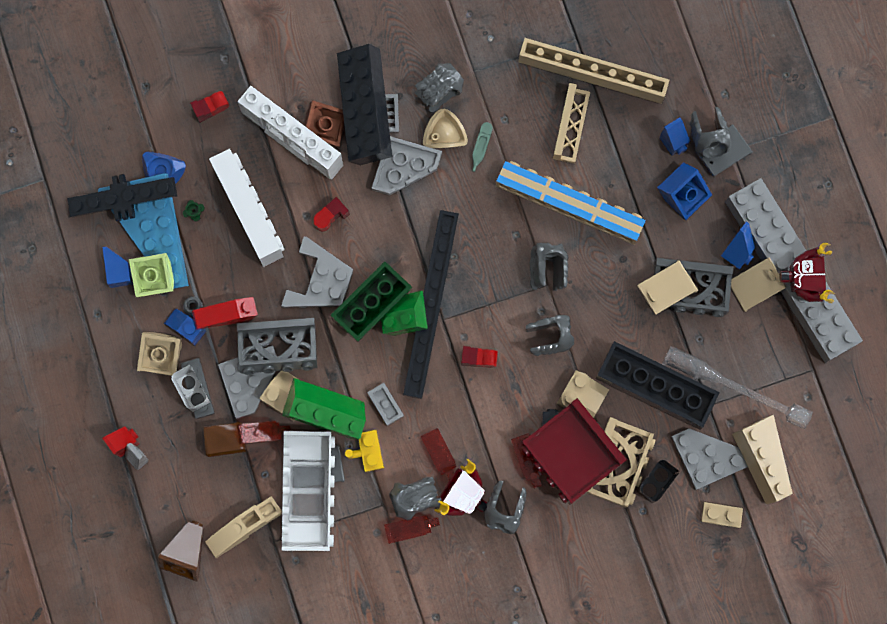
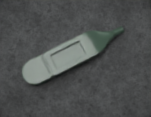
[472,122,493,172]

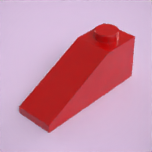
[192,297,258,330]

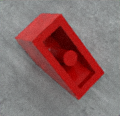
[102,426,140,458]

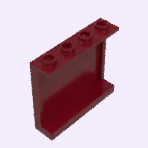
[521,398,627,505]

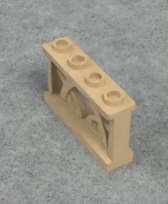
[586,417,655,508]

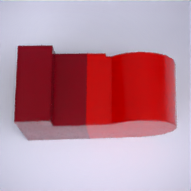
[190,91,229,123]
[314,197,350,232]
[461,346,498,368]

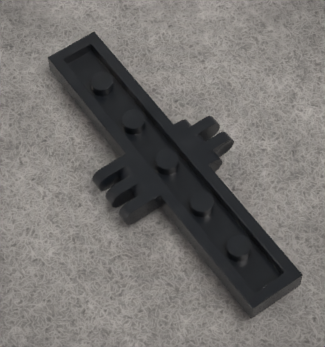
[67,174,177,222]

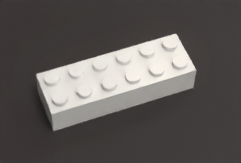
[209,149,285,267]

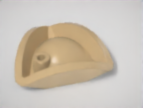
[423,109,468,148]

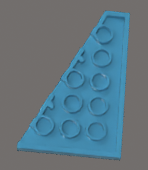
[98,173,189,289]

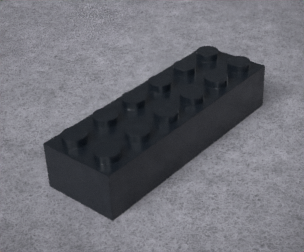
[337,44,393,166]
[595,341,720,430]

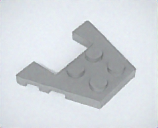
[281,236,353,308]

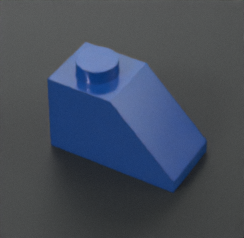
[659,117,690,156]
[721,222,755,269]
[102,247,133,288]
[164,308,206,346]

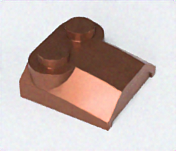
[304,100,344,147]

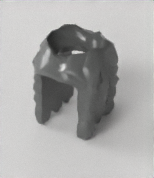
[415,63,464,113]
[690,107,731,159]
[529,243,569,291]
[526,315,574,356]
[389,477,442,521]
[484,480,526,534]

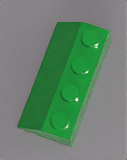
[282,378,366,439]

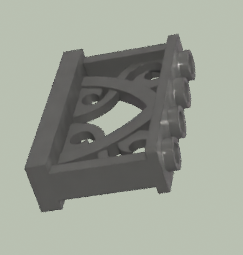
[652,258,733,317]
[237,318,318,375]

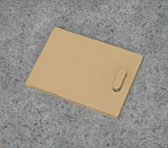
[731,257,787,312]
[637,260,698,315]

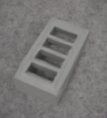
[385,94,399,132]
[125,443,149,470]

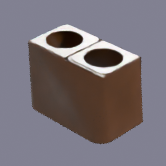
[203,422,247,457]

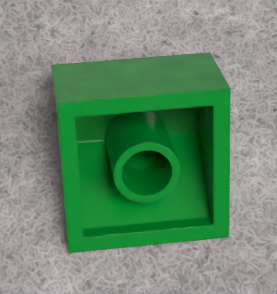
[381,291,428,336]

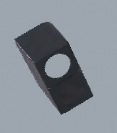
[637,460,680,503]

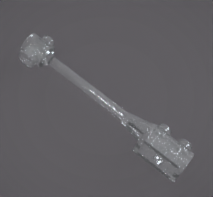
[662,346,813,429]

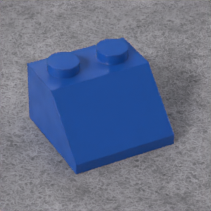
[657,162,712,220]

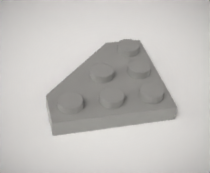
[372,136,442,195]
[218,346,277,419]
[671,429,748,490]

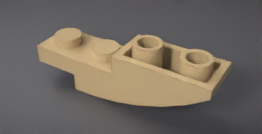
[205,496,282,558]

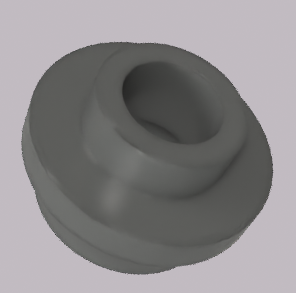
[183,297,203,316]

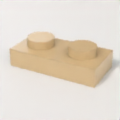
[701,502,743,528]

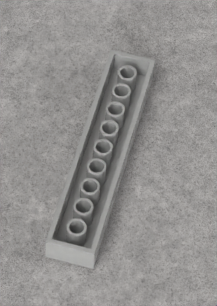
[725,178,863,363]

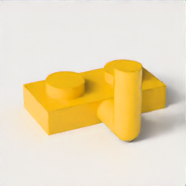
[345,430,384,472]

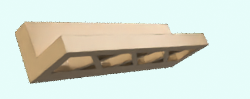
[553,83,590,164]

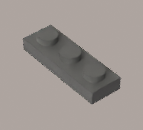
[180,358,215,419]

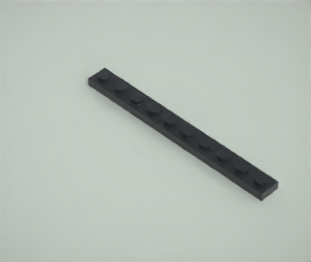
[403,210,459,399]

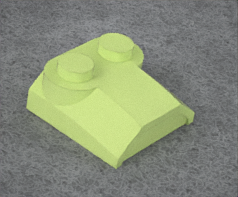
[129,253,174,297]

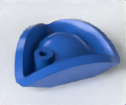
[142,152,186,184]

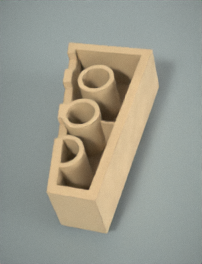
[732,415,793,505]

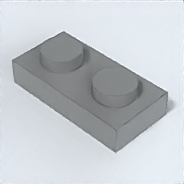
[367,383,404,426]

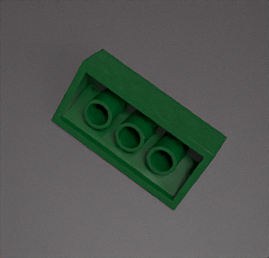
[331,261,412,342]

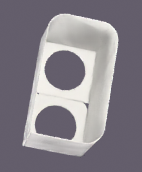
[172,365,210,412]

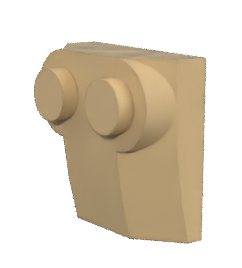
[137,332,182,376]
[557,370,609,418]

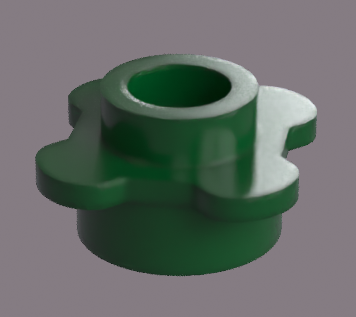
[183,200,205,222]

